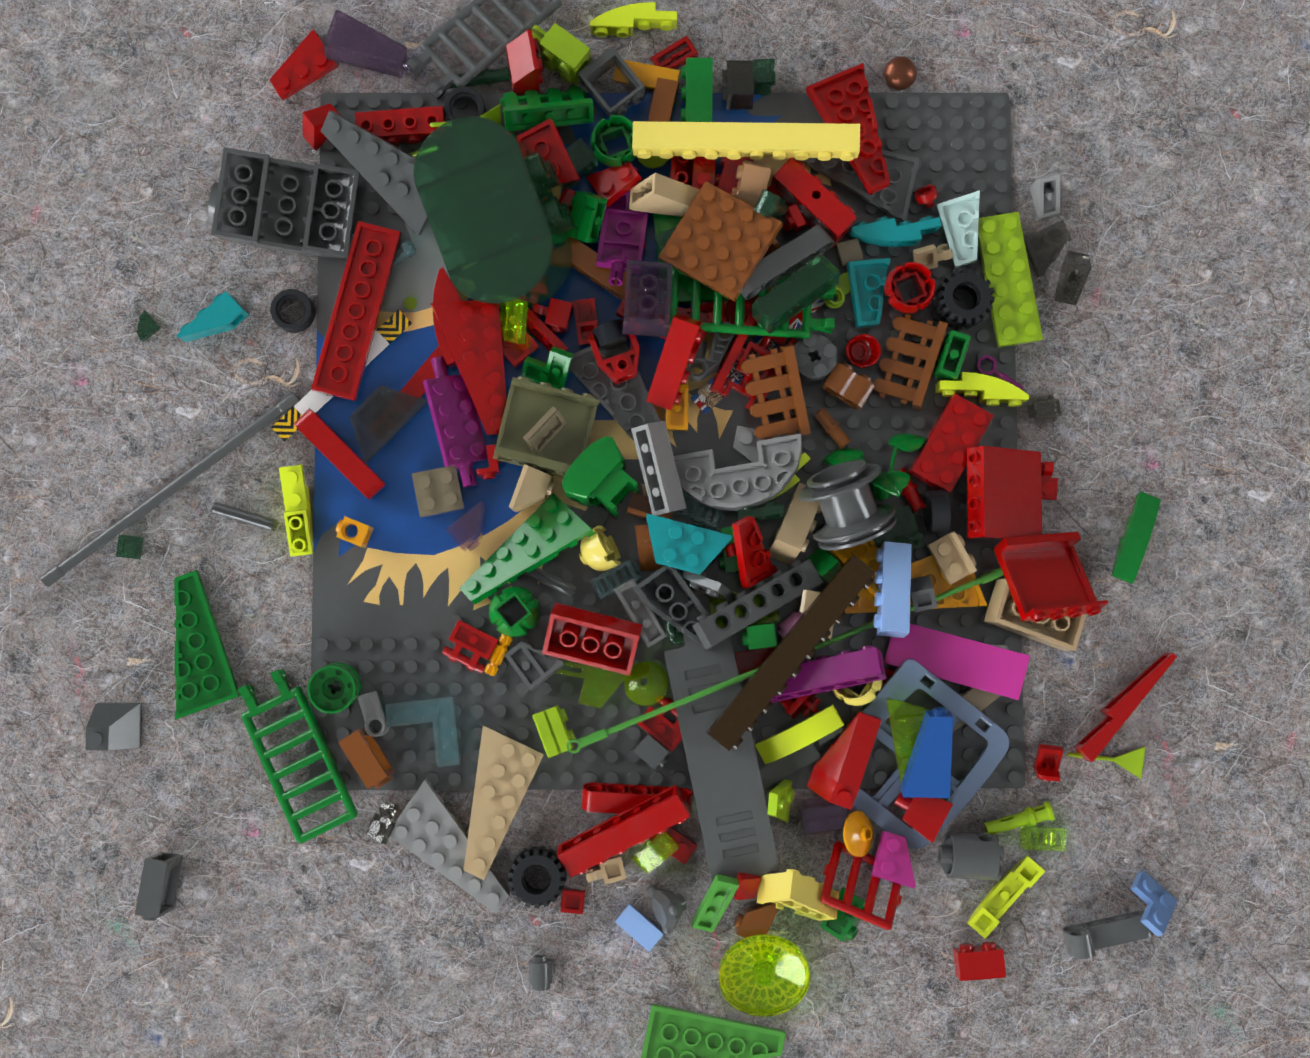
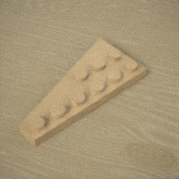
[464,725,544,880]

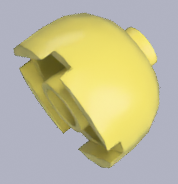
[579,525,621,571]

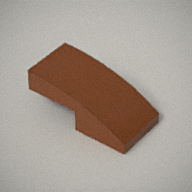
[648,78,680,122]

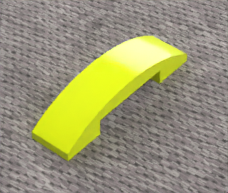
[755,705,844,765]
[967,855,1045,939]

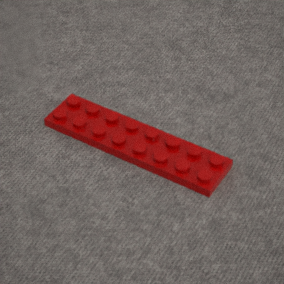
[311,221,402,402]

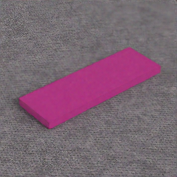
[884,623,1030,700]

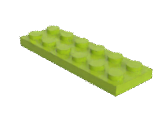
[978,212,1043,348]

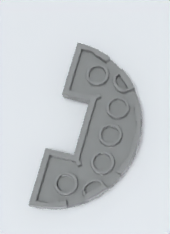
[674,433,802,511]

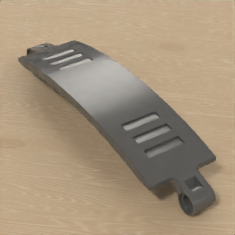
[664,633,780,904]

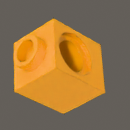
[336,516,374,548]

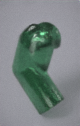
[665,621,683,645]

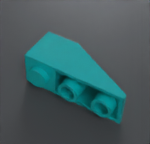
[176,291,249,342]

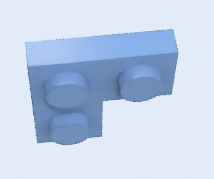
[1130,870,1178,937]

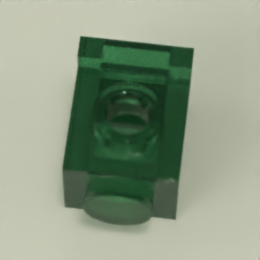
[752,59,775,96]

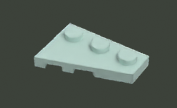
[937,190,980,268]

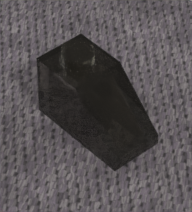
[1054,251,1092,305]

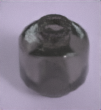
[1027,394,1061,425]

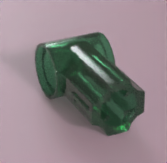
[753,189,788,218]

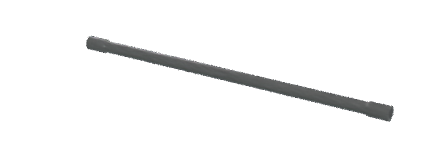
[40,392,300,587]

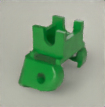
[562,436,640,518]

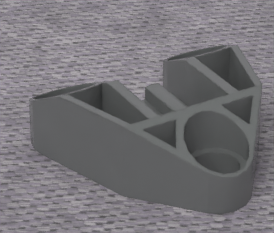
[687,322,735,381]

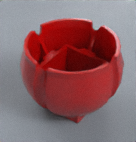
[884,262,936,313]

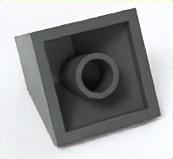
[86,703,142,750]

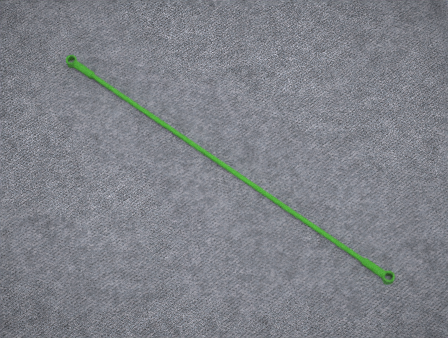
[567,567,1004,754]

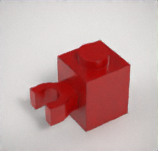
[532,298,573,334]

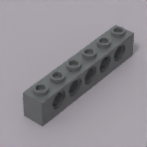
[692,559,823,650]

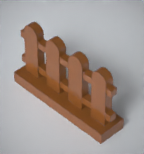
[873,314,948,411]
[740,345,811,440]

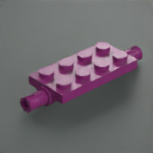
[596,166,649,286]
[423,356,488,488]

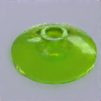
[624,661,668,706]

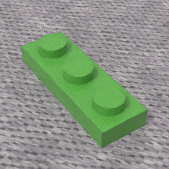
[691,874,739,932]

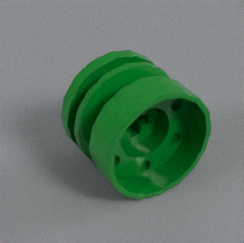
[307,662,362,714]

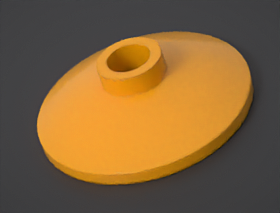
[843,811,874,857]

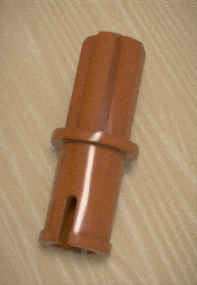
[814,408,851,449]

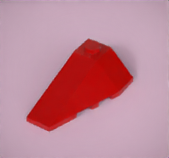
[807,711,881,810]

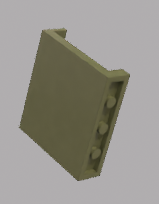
[493,376,600,477]

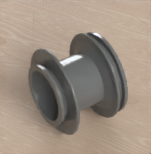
[798,460,897,550]

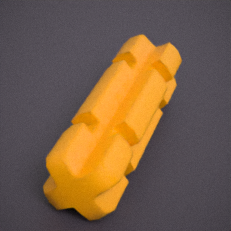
[484,634,513,676]

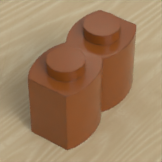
[821,362,875,411]

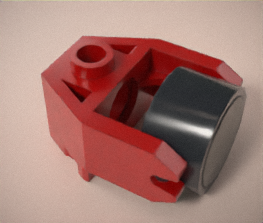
[588,319,640,384]

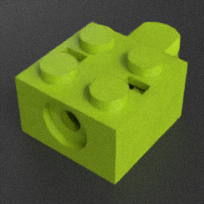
[531,23,592,86]

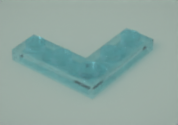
[385,696,461,767]

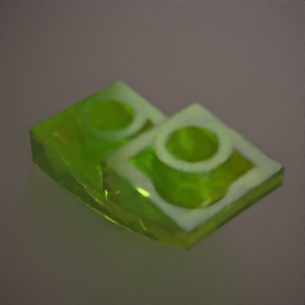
[632,832,679,874]

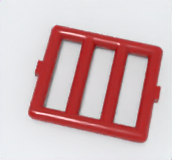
[820,841,902,930]

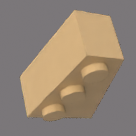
[769,483,822,565]

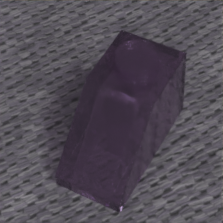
[446,501,487,551]

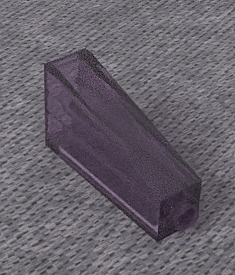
[324,10,410,78]

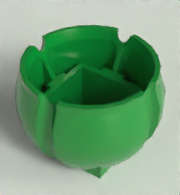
[591,115,636,167]
[489,586,540,637]

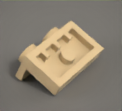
[927,531,977,585]

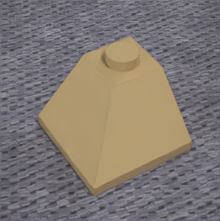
[509,464,555,512]

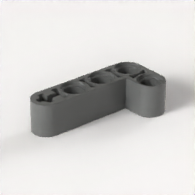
[1062,911,1154,959]

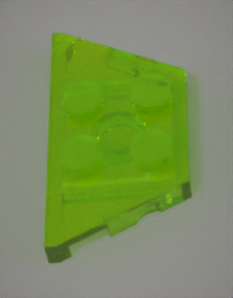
[886,698,931,783]

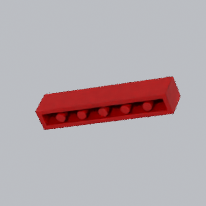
[557,785,690,877]

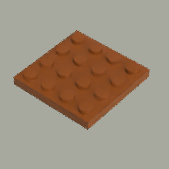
[658,181,783,302]

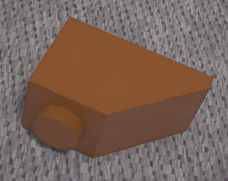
[635,524,662,572]
[734,902,779,945]

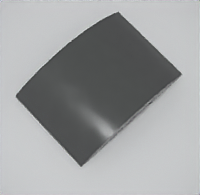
[211,147,359,258]

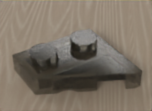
[1024,220,1071,277]

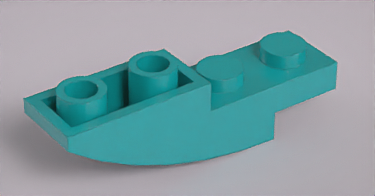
[848,216,942,247]

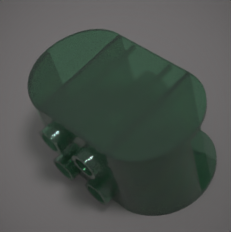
[414,116,575,309]

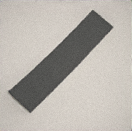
[759,743,821,790]

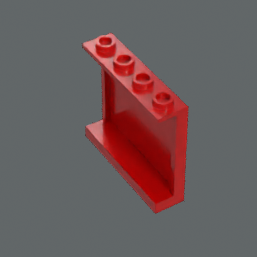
[967,446,1042,539]
[993,531,1109,623]

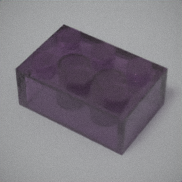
[622,260,672,337]

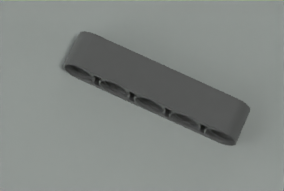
[741,224,834,300]

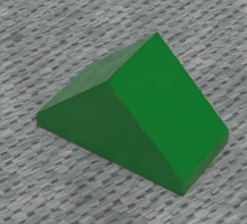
[804,547,842,585]

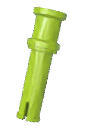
[984,801,1055,834]

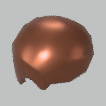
[882,56,917,91]

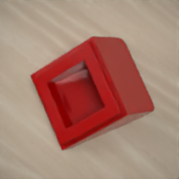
[734,872,761,900]

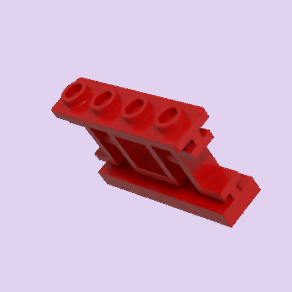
[709,309,798,410]

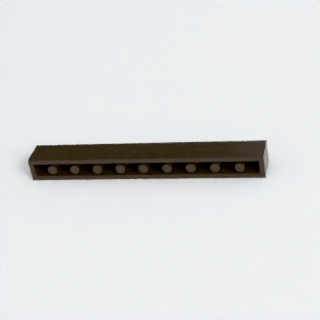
[706,555,875,751]

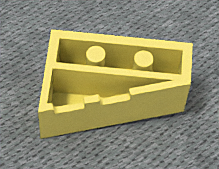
[756,869,839,921]

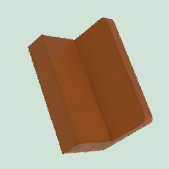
[626,492,673,520]

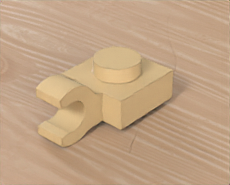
[913,244,952,270]
[585,855,627,885]

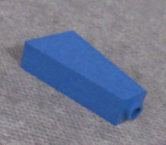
[900,707,953,798]

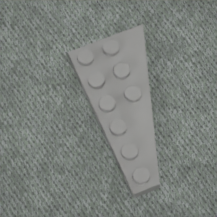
[387,778,510,913]

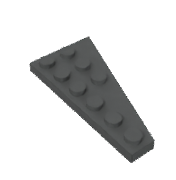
[321,111,448,236]
[570,342,675,455]

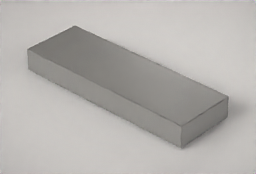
[614,579,667,648]

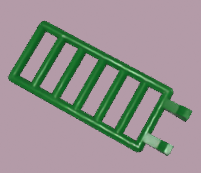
[668,267,836,339]
[238,669,358,844]

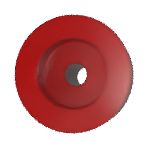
[914,185,938,208]

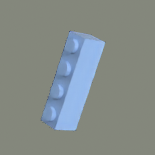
[873,541,912,638]

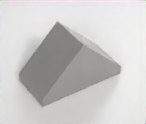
[1029,172,1060,219]

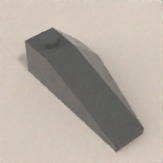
[634,566,707,648]

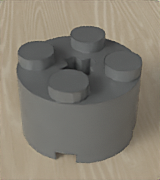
[794,334,837,383]

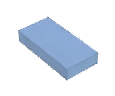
[615,903,664,952]

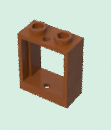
[338,727,395,789]

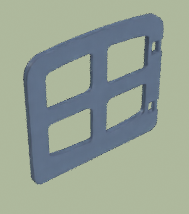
[853,659,1009,849]

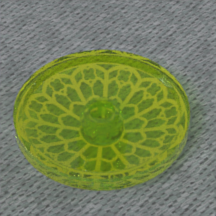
[718,934,810,1017]

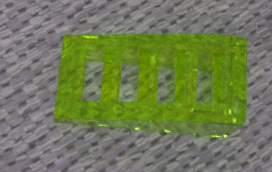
[1020,825,1067,851]

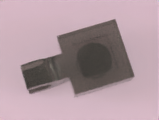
[366,801,398,844]

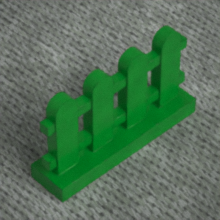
[499,86,594,132]

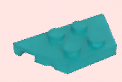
[646,513,732,575]

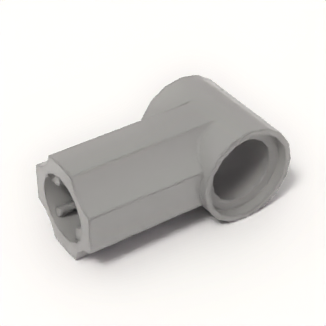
[357,691,390,737]

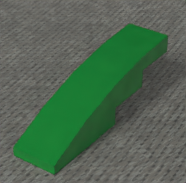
[1111,491,1161,584]

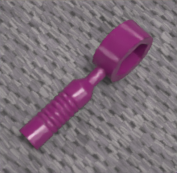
[975,355,1024,390]

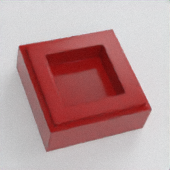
[560,888,585,914]

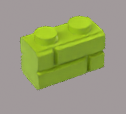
[532,705,576,758]

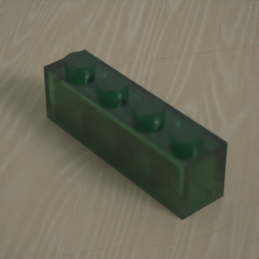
[752,254,840,334]

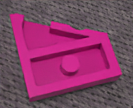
[871,831,916,888]

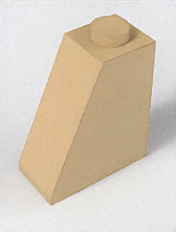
[629,173,699,217]

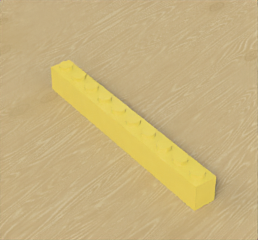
[632,121,860,161]

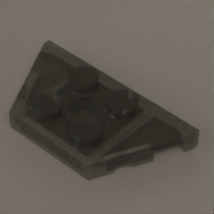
[349,385,427,463]

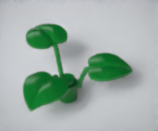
[823,433,927,500]

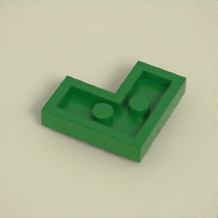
[521,346,574,390]

